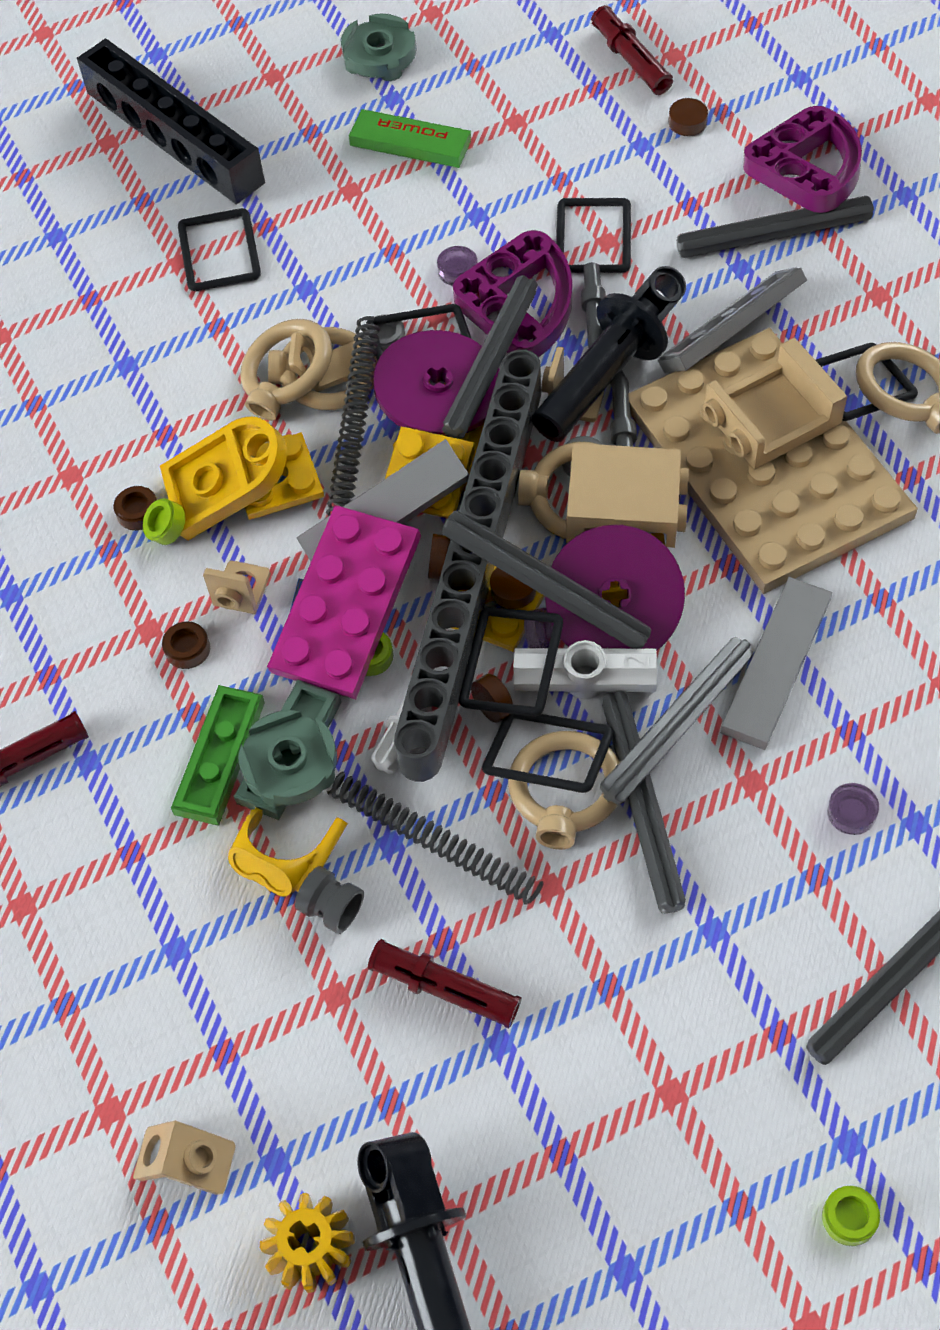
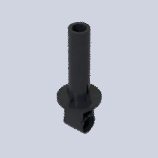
[531,266,686,442]
[357,1132,471,1330]

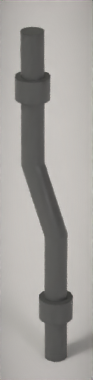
[581,262,637,447]

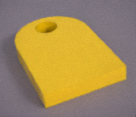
[160,417,287,541]

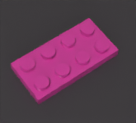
[267,505,421,700]

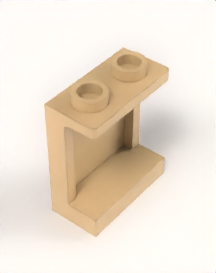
[703,337,847,470]
[566,443,689,548]

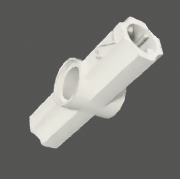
[513,640,657,699]

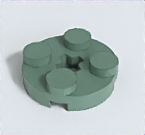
[341,13,416,81]
[238,710,337,807]

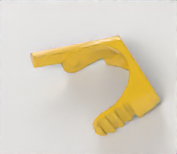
[228,807,348,897]

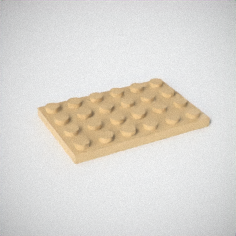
[629,327,918,594]

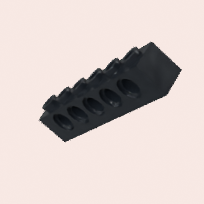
[77,38,265,205]

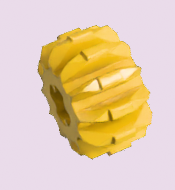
[259,1193,355,1293]

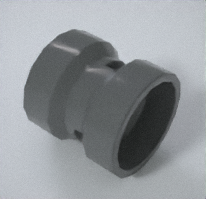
[295,866,364,934]

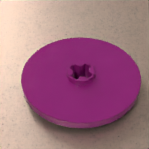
[373,330,500,437]
[545,525,685,651]

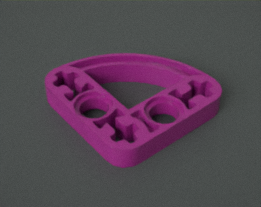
[743,106,862,213]
[453,230,572,358]

